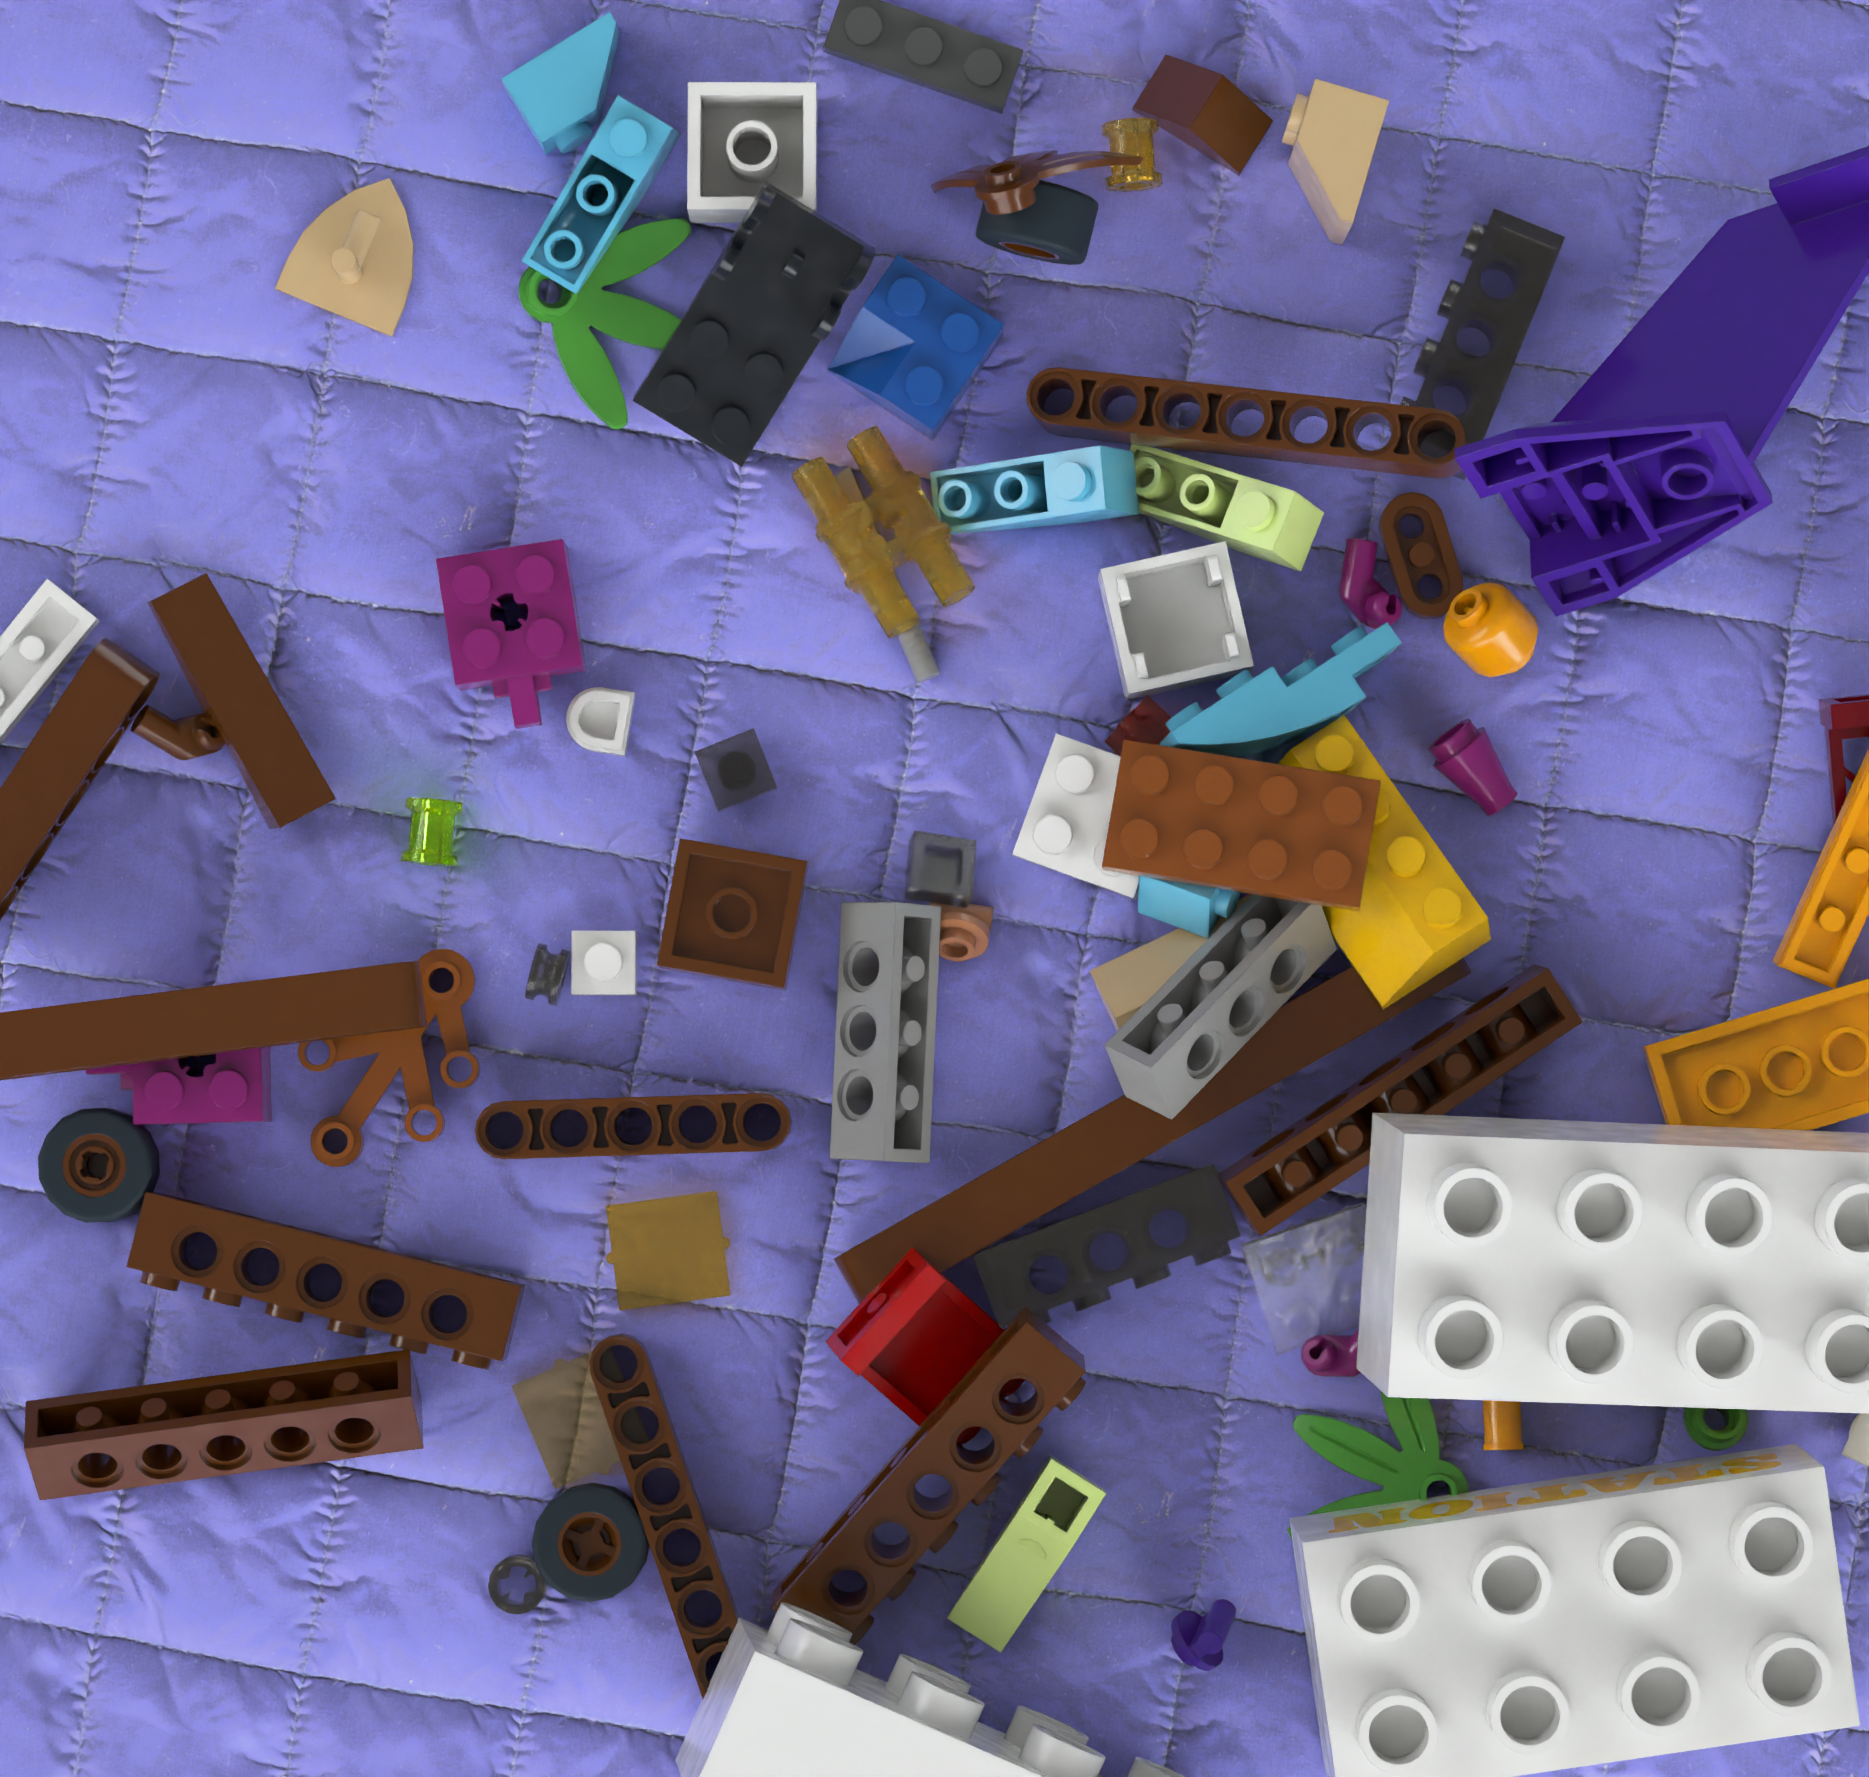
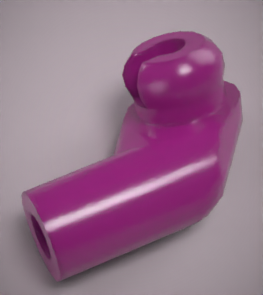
[1339,538,1402,629]

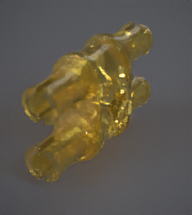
[792,426,975,638]

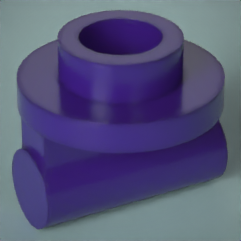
[1171,1599,1236,1671]

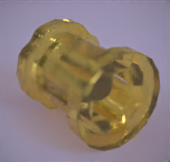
[1102,118,1163,192]

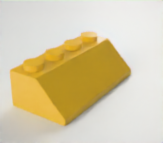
[1278,715,1491,1010]

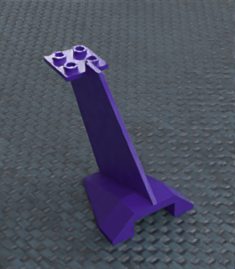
[1454,146,1869,617]

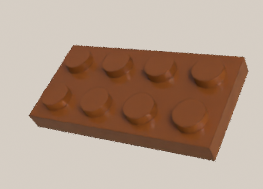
[1102,740,1381,911]

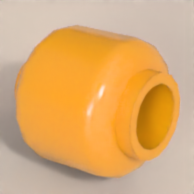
[1443,582,1539,678]

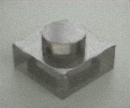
[695,728,778,812]
[905,830,976,908]

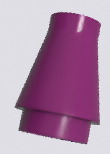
[1429,719,1518,816]

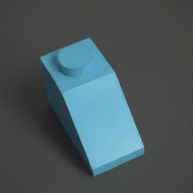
[501,12,620,155]

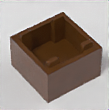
[657,838,809,991]

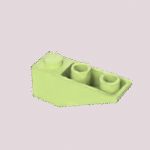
[1129,444,1324,571]
[947,1455,1106,1653]

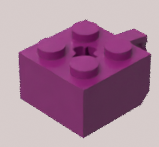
[436,539,586,729]
[86,995,272,1125]

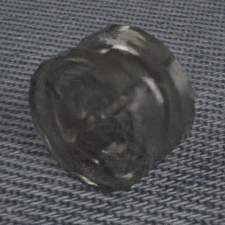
[525,943,571,1006]
[488,1554,548,1614]

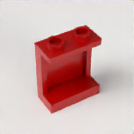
[825,1247,1025,1445]

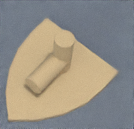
[275,178,414,337]

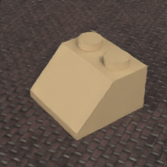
[1281,78,1389,245]

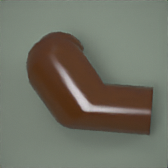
[131,704,225,760]

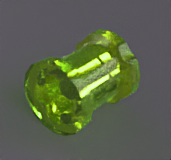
[400,797,463,867]

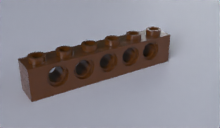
[1216,964,1583,1236]
[126,1191,525,1370]
[772,1306,1086,1645]
[24,1349,424,1500]

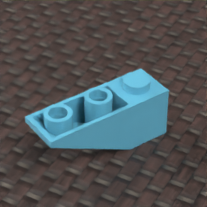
[521,95,681,294]
[930,445,1139,536]

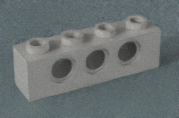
[1104,894,1337,1120]
[830,902,941,1163]

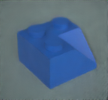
[827,254,1004,441]

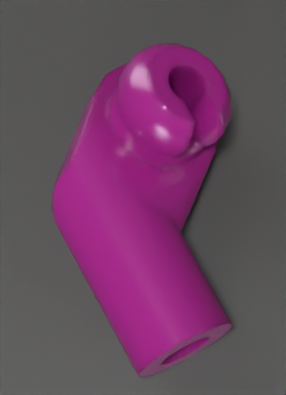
[1301,1329,1361,1377]

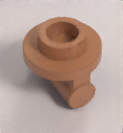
[930,898,994,962]

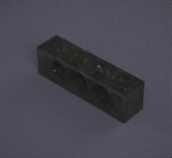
[1389,208,1565,480]
[972,1164,1241,1328]

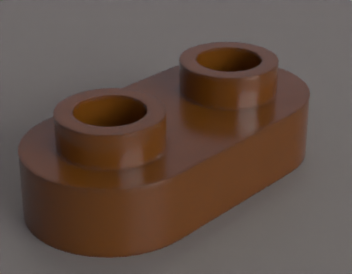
[1379,492,1463,619]

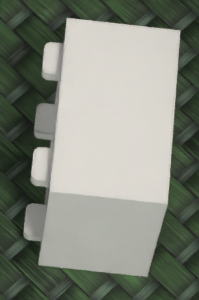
[1098,541,1254,700]

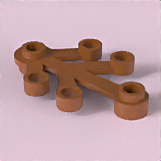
[298,949,480,1167]

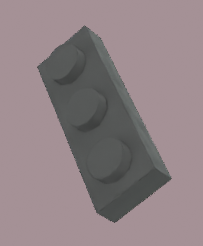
[823,0,1023,114]

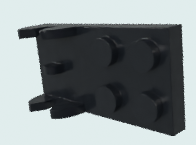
[633,181,875,467]

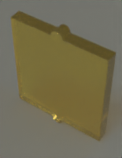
[606,1191,731,1310]
[512,1347,650,1489]

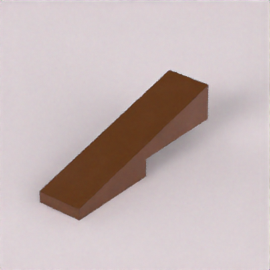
[148,573,336,829]

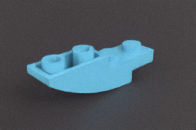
[1159,622,1402,757]

